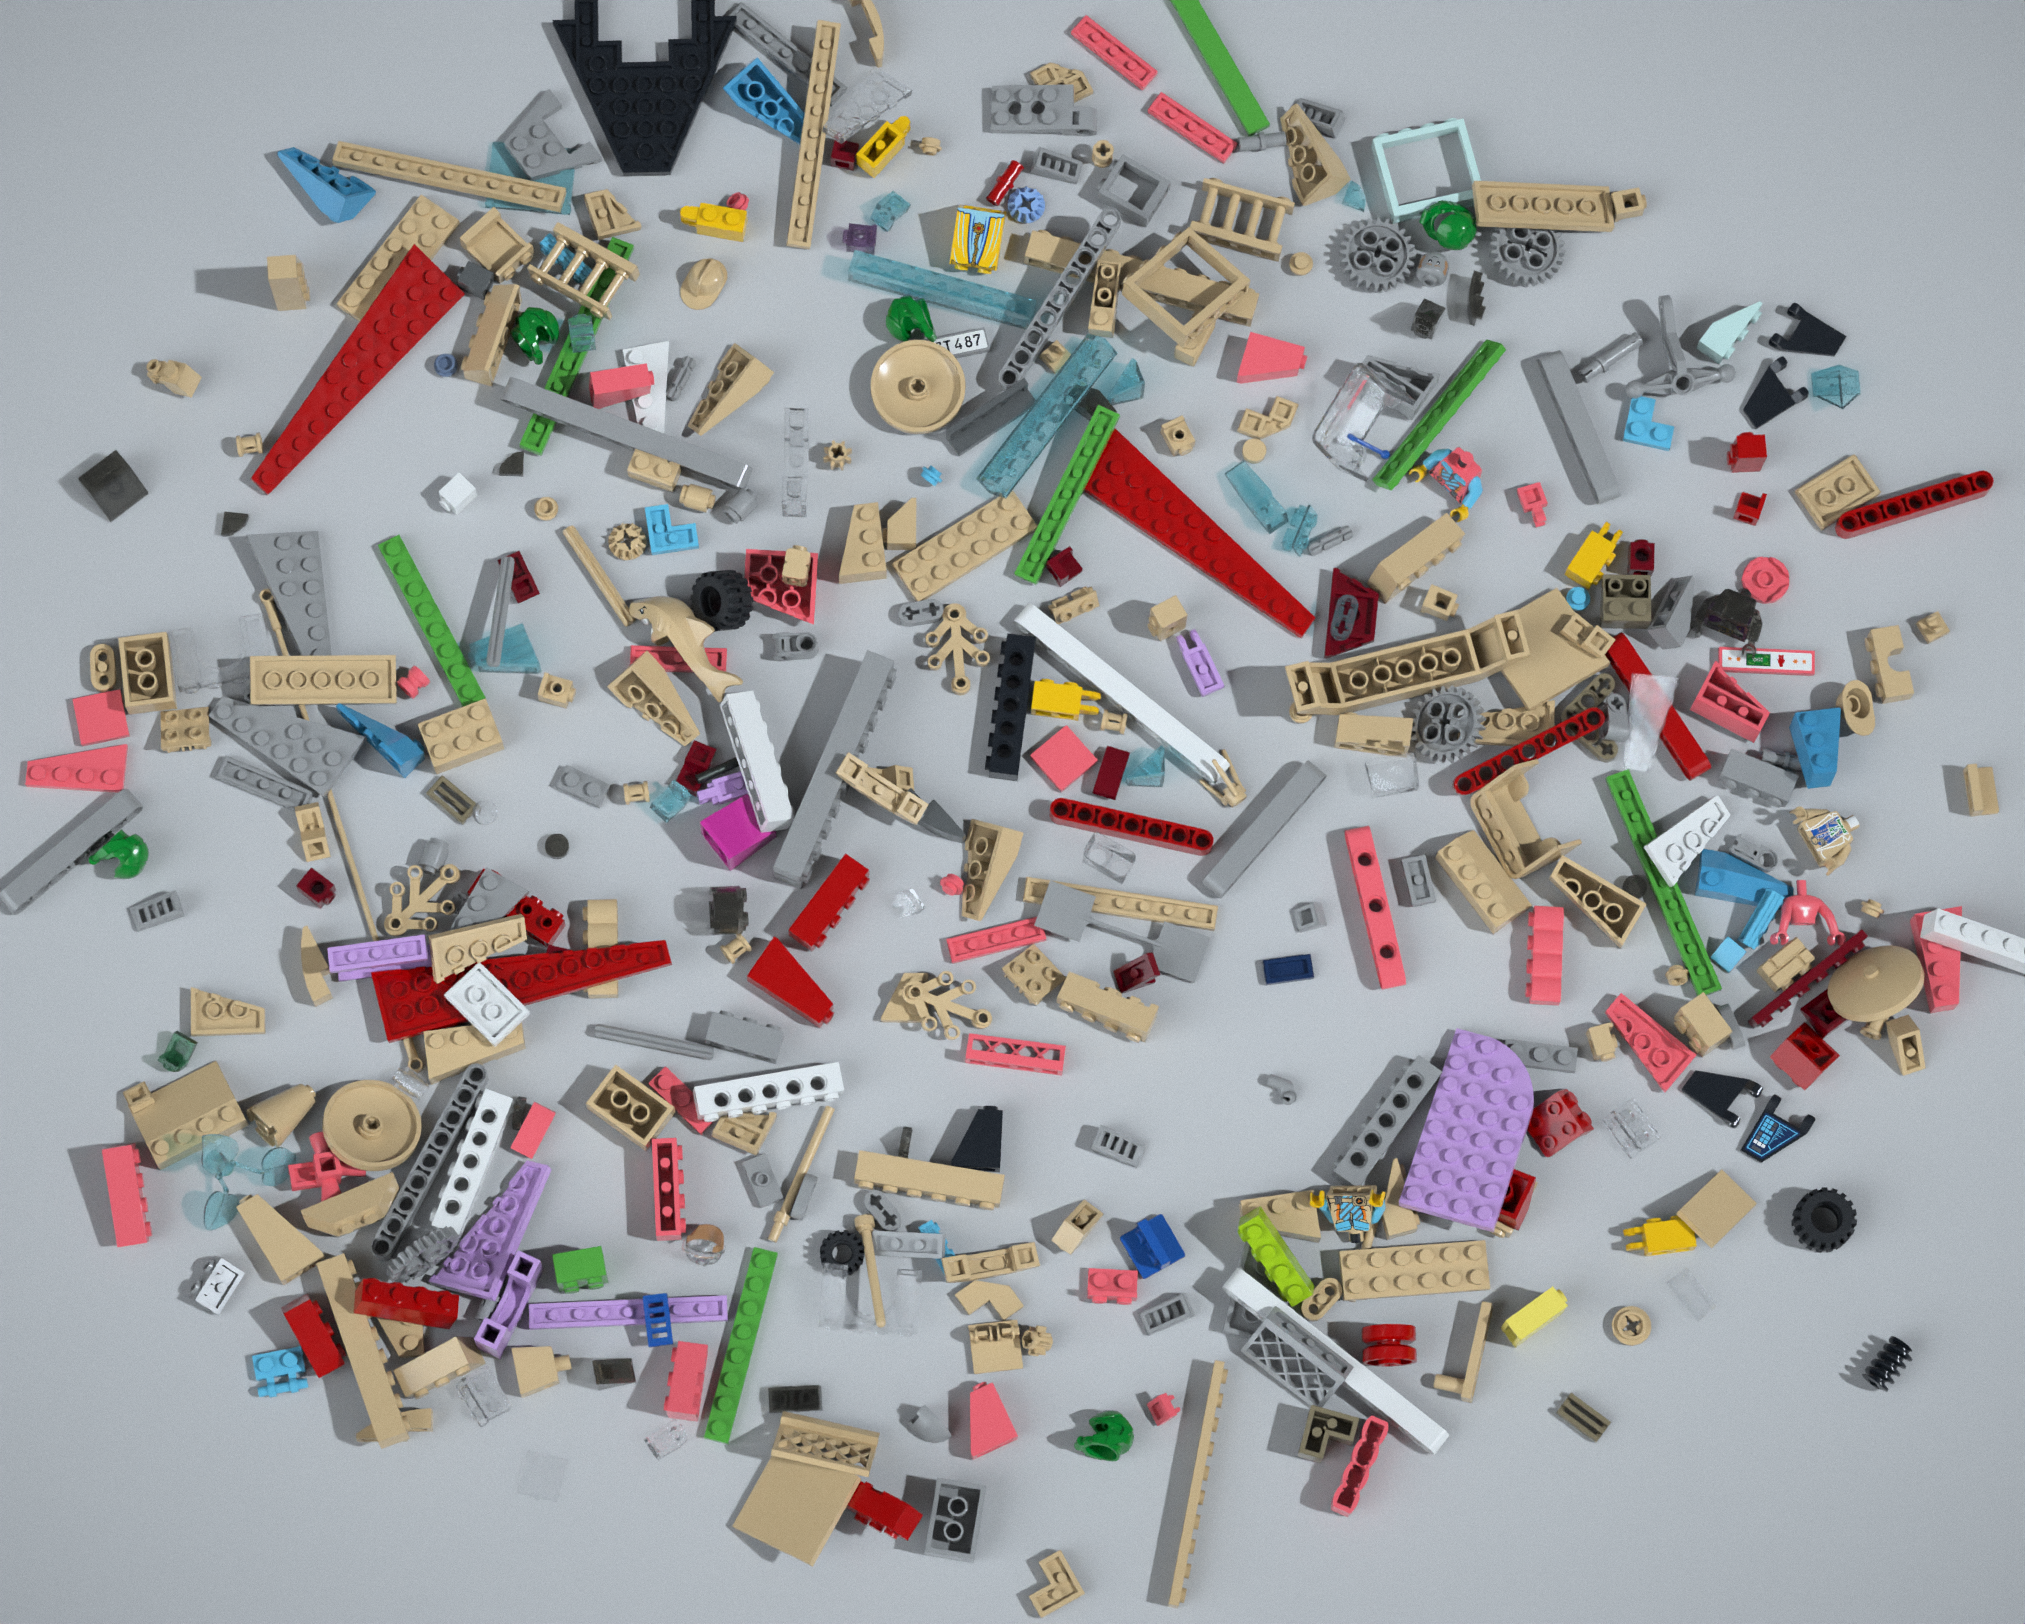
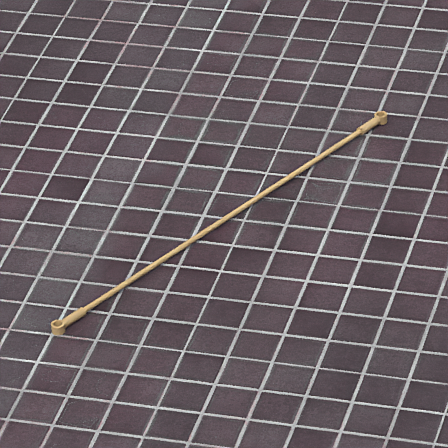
[260,589,423,1074]

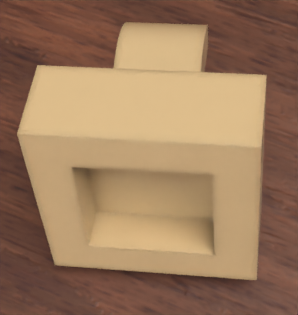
[1039,340,1073,374]
[1916,611,1950,644]

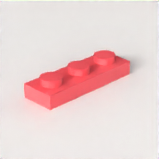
[648,1066,715,1135]

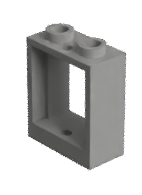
[1096,154,1171,227]

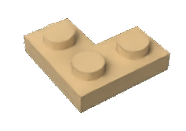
[1029,1550,1085,1619]

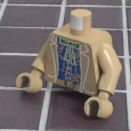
[1789,806,1860,876]

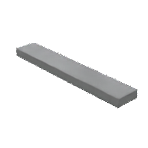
[728,2,847,106]

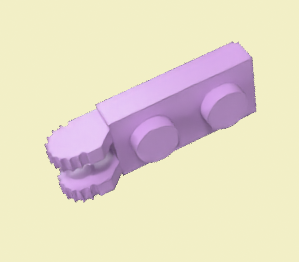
[1176,629,1224,697]

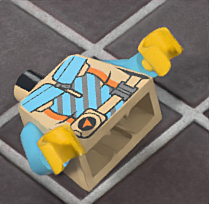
[1310,1185,1386,1243]

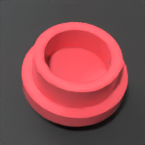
[726,192,749,210]
[940,874,964,896]

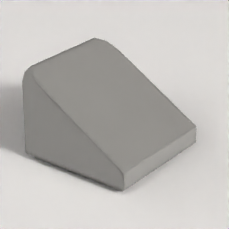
[1293,902,1327,933]

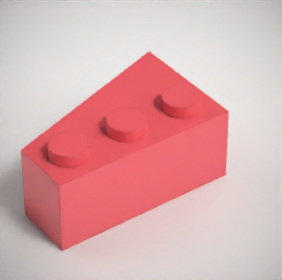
[1690,661,1770,743]
[664,1341,709,1422]

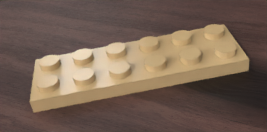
[1472,181,1614,232]
[337,195,460,322]
[892,489,1038,602]
[250,655,397,705]
[1338,1240,1490,1301]

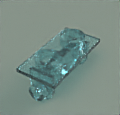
[1281,504,1318,557]

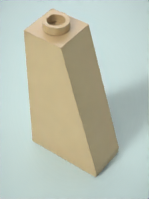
[236,1194,326,1285]

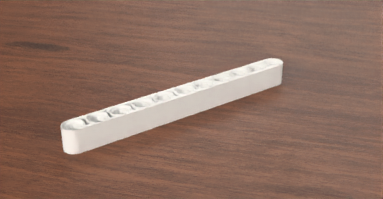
[1013,603,1230,784]
[1222,1268,1449,1455]

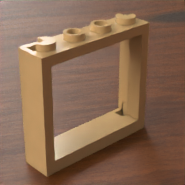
[1122,227,1251,348]

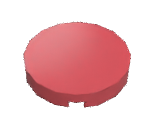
[1741,556,1789,604]

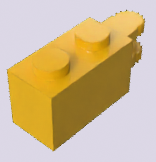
[856,116,911,178]
[680,203,748,242]
[1564,522,1623,590]
[1031,679,1101,721]
[1623,1215,1697,1257]

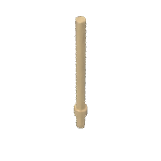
[768,1106,835,1243]

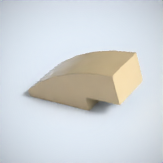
[301,925,333,1007]
[356,1408,433,1442]

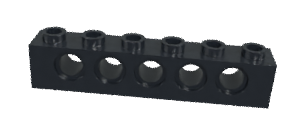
[985,633,1036,781]

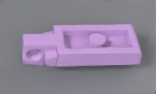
[697,771,749,805]

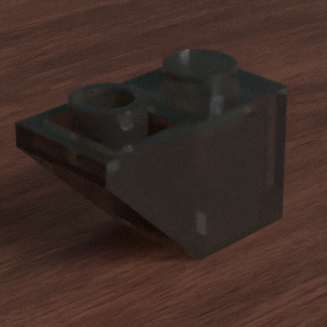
[1411,298,1446,340]

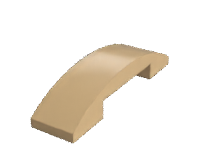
[849,0,884,68]
[836,752,929,825]
[941,1242,1040,1283]

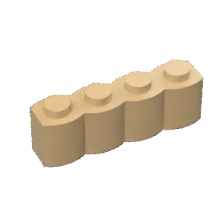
[583,899,618,999]

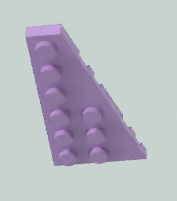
[429,1160,552,1302]

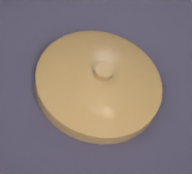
[870,340,966,434]
[1828,946,1925,1022]
[322,1080,422,1171]

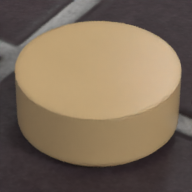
[1242,439,1266,464]

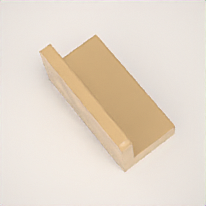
[1963,764,1999,817]

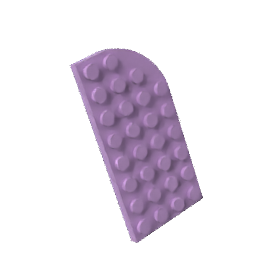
[1399,1028,1534,1232]

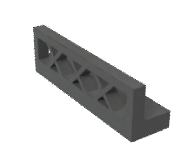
[946,378,1037,456]

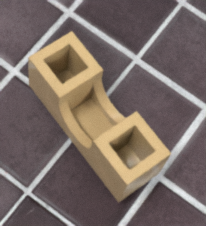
[1865,625,1914,704]

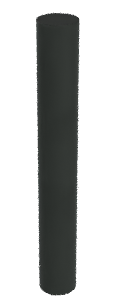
[695,757,739,784]

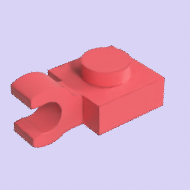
[1517,482,1548,528]

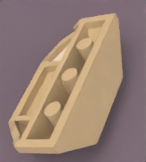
[300,1172,400,1238]

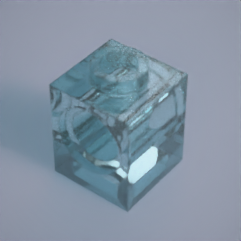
[568,314,596,353]

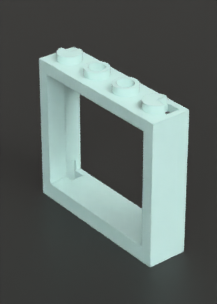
[1371,118,1481,224]

